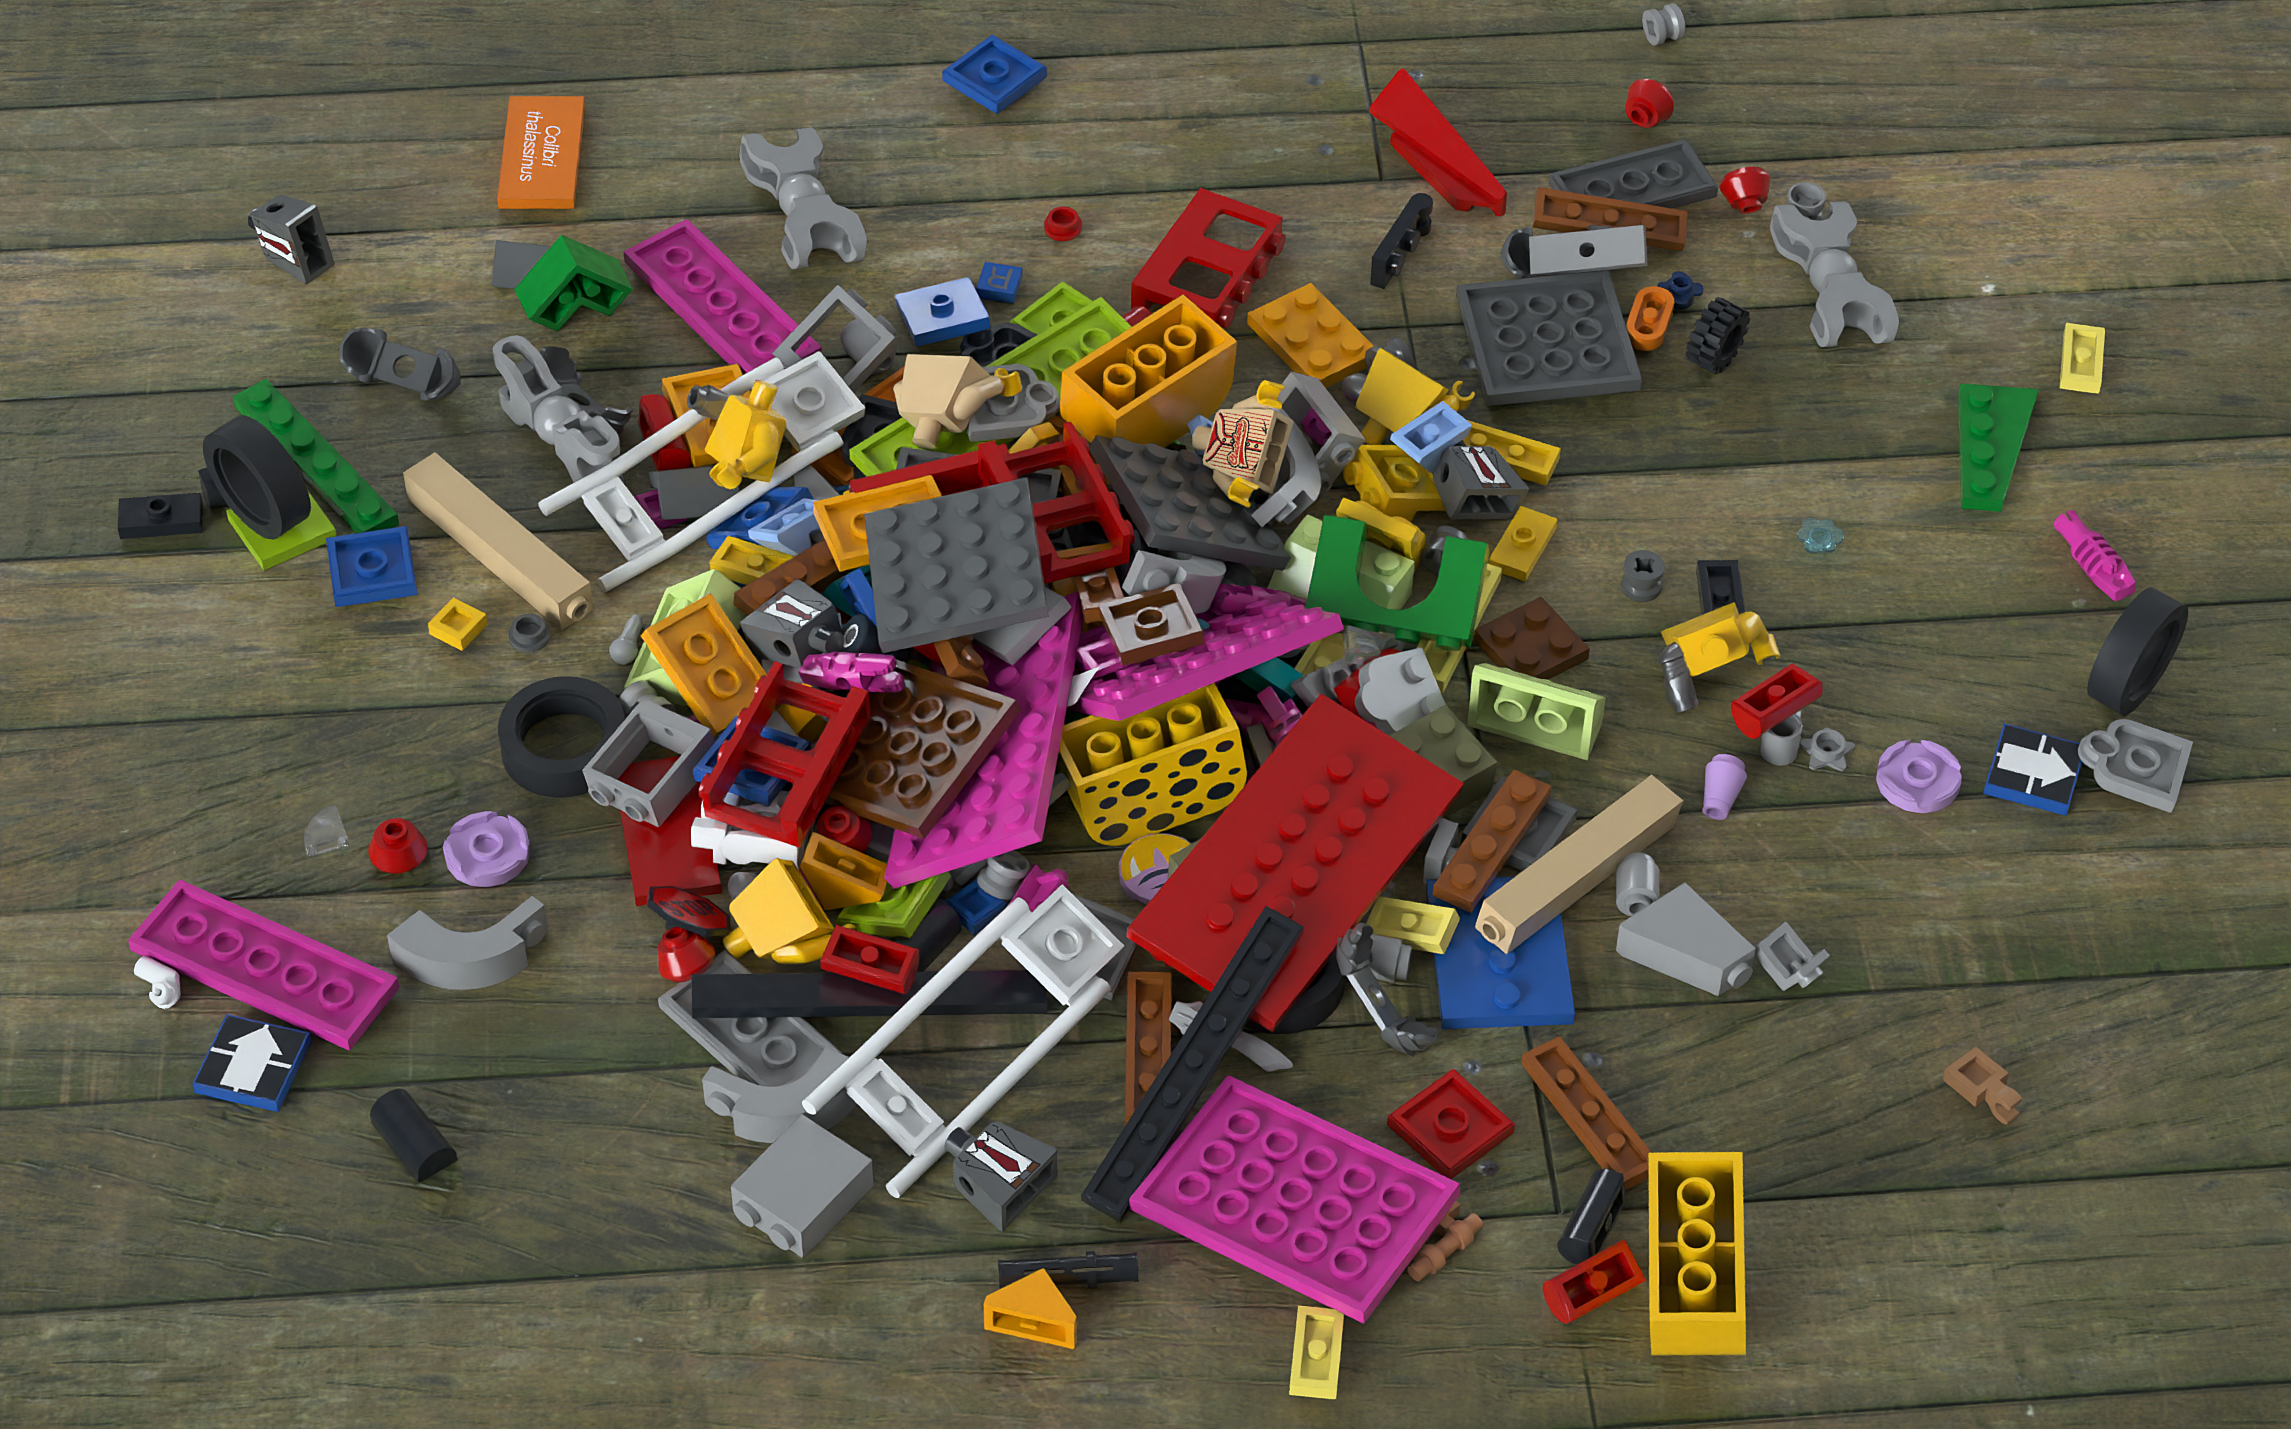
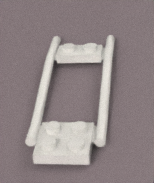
[538,351,865,593]
[802,884,1124,1198]

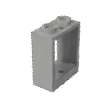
[772,285,898,393]
[1278,371,1365,500]
[582,699,715,827]

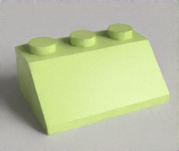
[1268,514,1415,646]
[624,569,747,706]
[1467,663,1606,760]

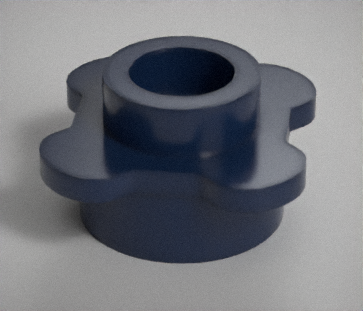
[1657,271,1703,310]

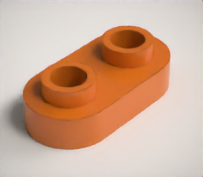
[1626,286,1674,351]

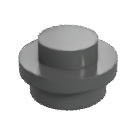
[508,613,551,652]

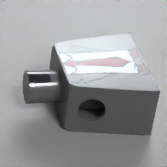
[248,195,335,285]
[1433,440,1529,519]
[740,579,844,668]
[944,1121,1058,1232]

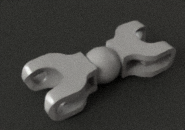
[739,127,867,269]
[1770,201,1899,347]
[493,335,624,484]

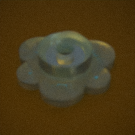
[1797,518,1844,554]

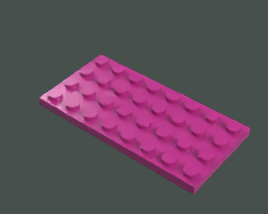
[884,592,1083,889]

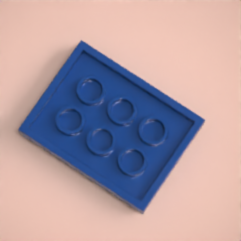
[1426,876,1575,1029]

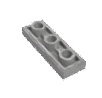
[1529,225,1648,277]

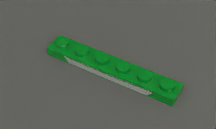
[233,379,399,534]

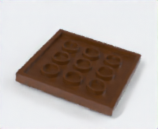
[791,659,1021,839]

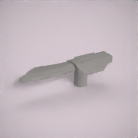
[1169,1001,1293,1072]

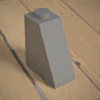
[1616,883,1756,996]

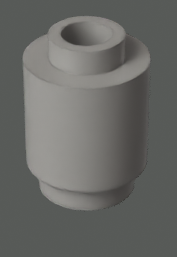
[840,319,896,375]
[1616,853,1660,916]
[1368,934,1413,983]

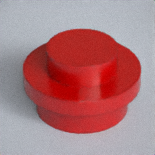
[1044,206,1082,242]

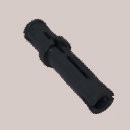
[998,1251,1139,1289]

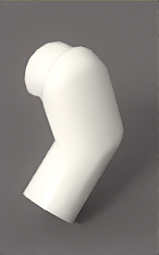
[134,956,181,1009]

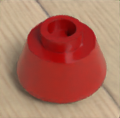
[1625,79,1674,128]
[1719,166,1771,214]
[814,806,872,853]
[368,818,428,874]
[658,926,715,983]

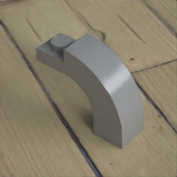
[1251,408,1321,527]
[1122,550,1226,613]
[387,896,548,990]
[702,1047,857,1143]

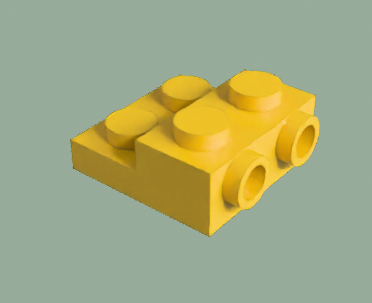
[1343,445,1446,523]
[1336,497,1426,575]

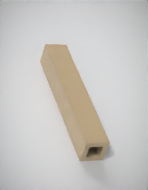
[403,452,593,631]
[1475,774,1683,954]

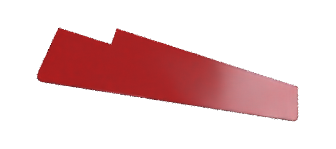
[1369,68,1507,217]

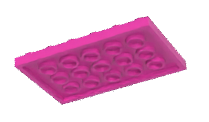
[1066,600,1344,721]
[1129,1075,1460,1324]

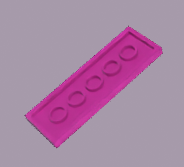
[623,219,822,375]
[128,879,400,1051]

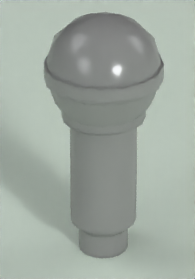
[609,614,643,665]

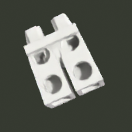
[691,791,815,870]

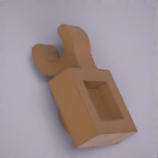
[1943,1047,2022,1125]

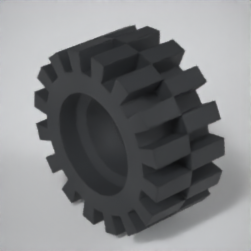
[1685,297,1750,374]

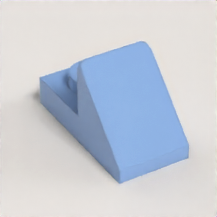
[1390,401,1472,474]
[748,498,821,556]

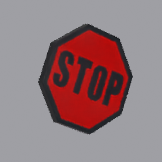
[647,886,731,936]

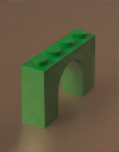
[1305,515,1489,651]

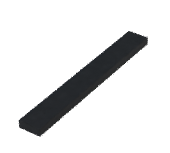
[1081,906,1304,1223]
[692,970,1048,1018]

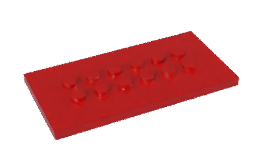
[1126,693,1464,1032]

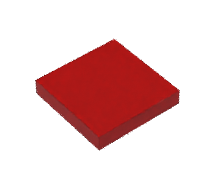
[1387,1068,1515,1179]

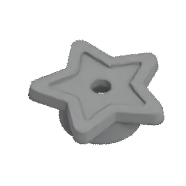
[1800,728,1855,771]

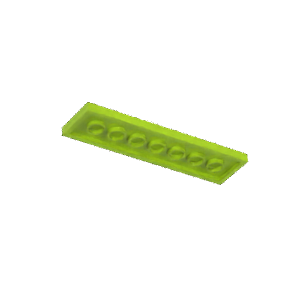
[849,297,1132,477]

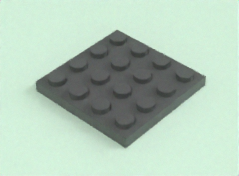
[1456,270,1642,406]
[1089,435,1291,571]
[864,478,1049,653]

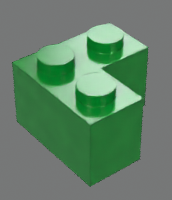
[514,235,633,332]

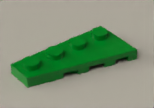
[1958,383,2039,512]

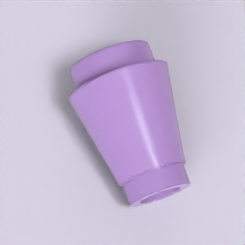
[1702,754,1747,820]

